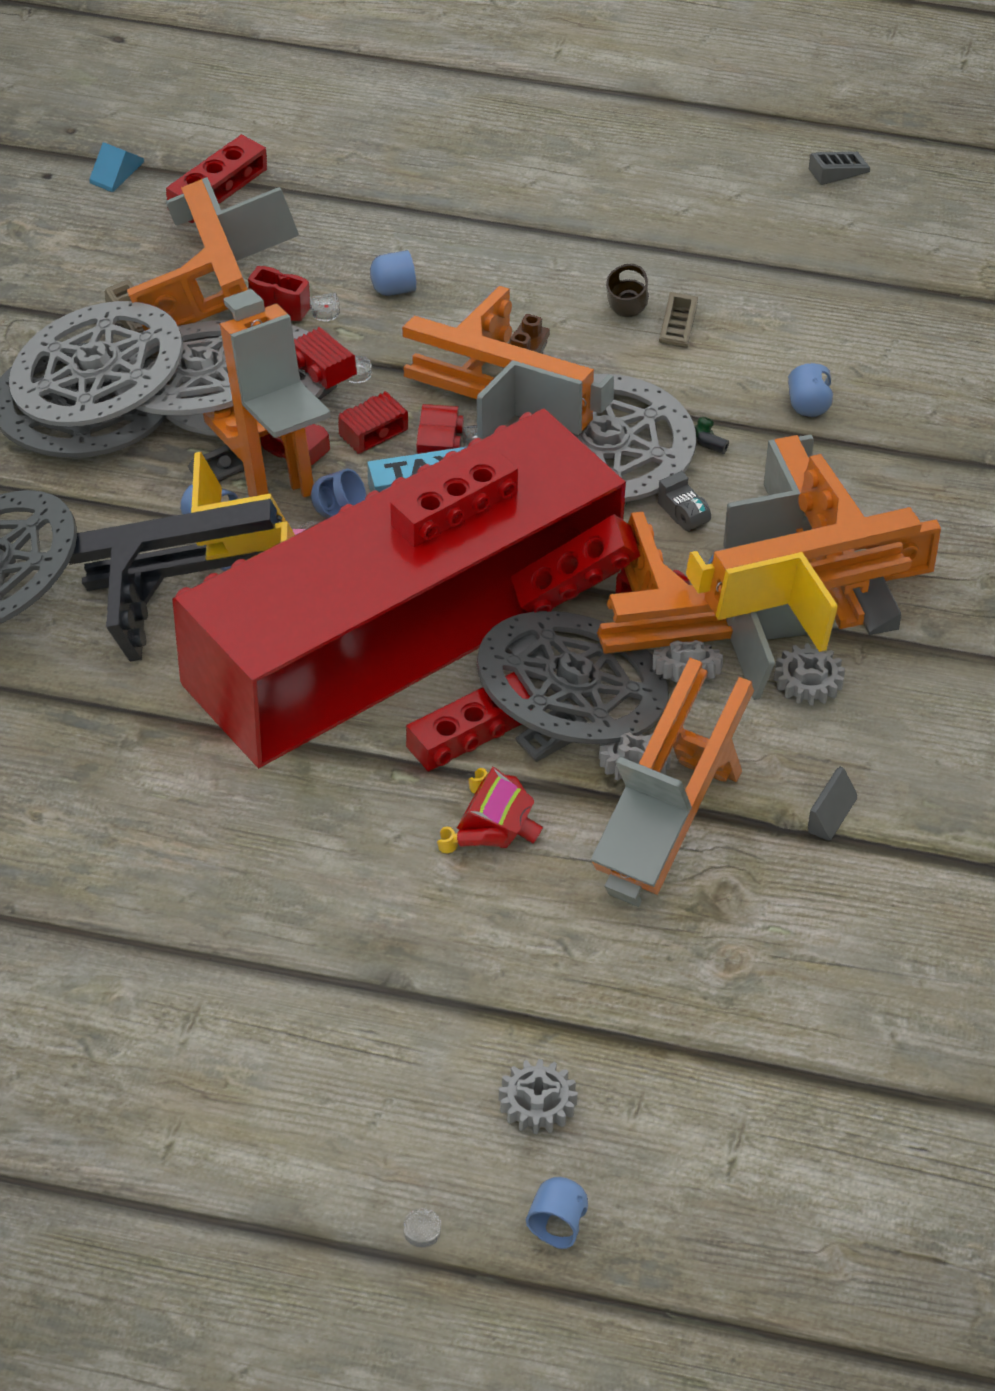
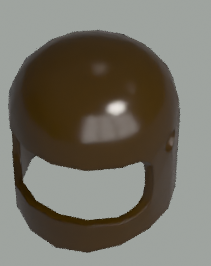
[606,264,649,317]

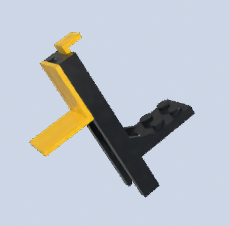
[69,452,295,662]

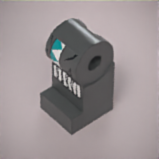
[657,471,711,531]

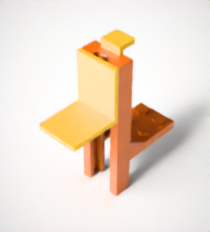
[686,454,922,652]

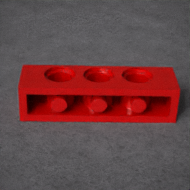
[166,134,267,223]
[390,447,518,547]
[511,514,641,612]
[406,672,532,772]

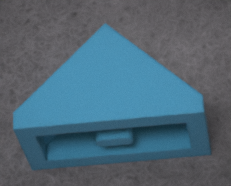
[89,142,144,192]

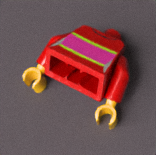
[437,766,543,854]

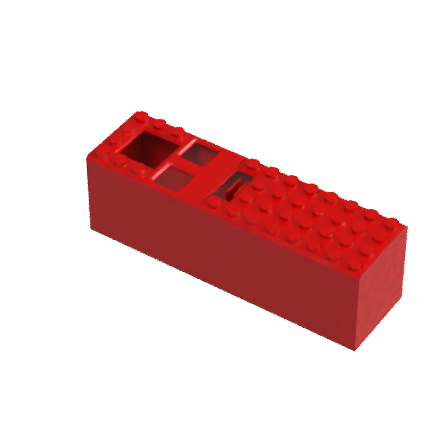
[172,408,626,769]

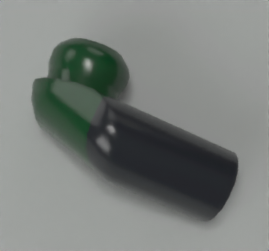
[694,417,729,454]

